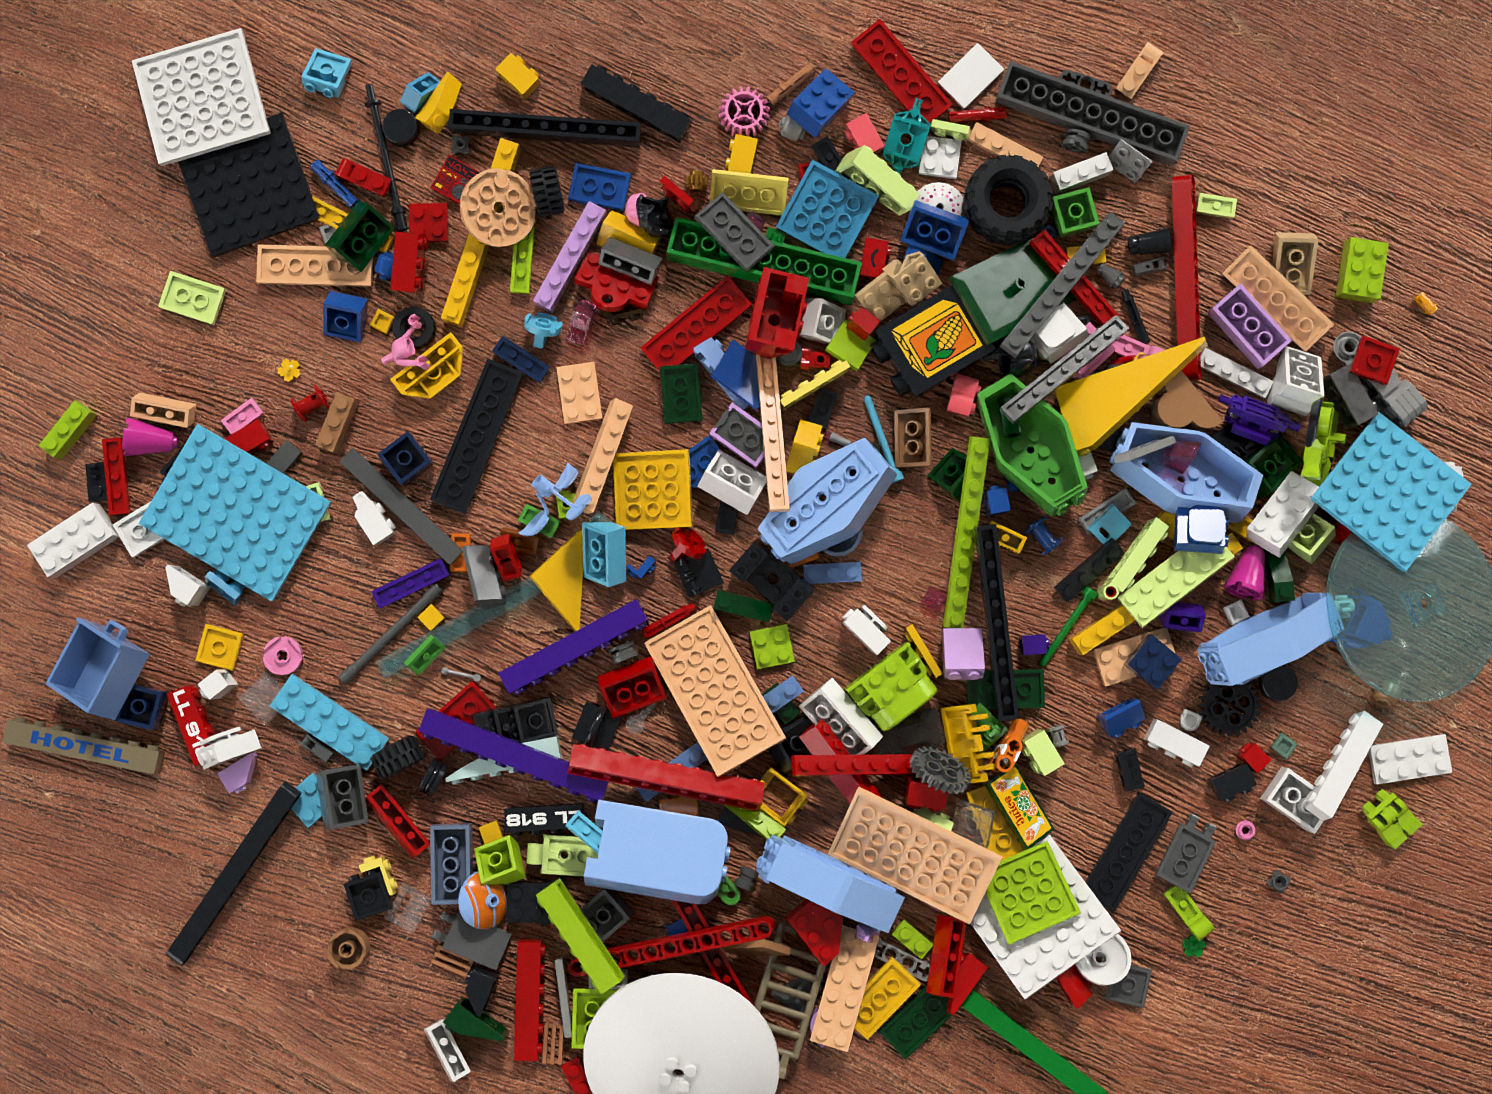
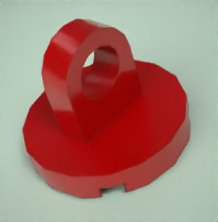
[670,527,707,562]

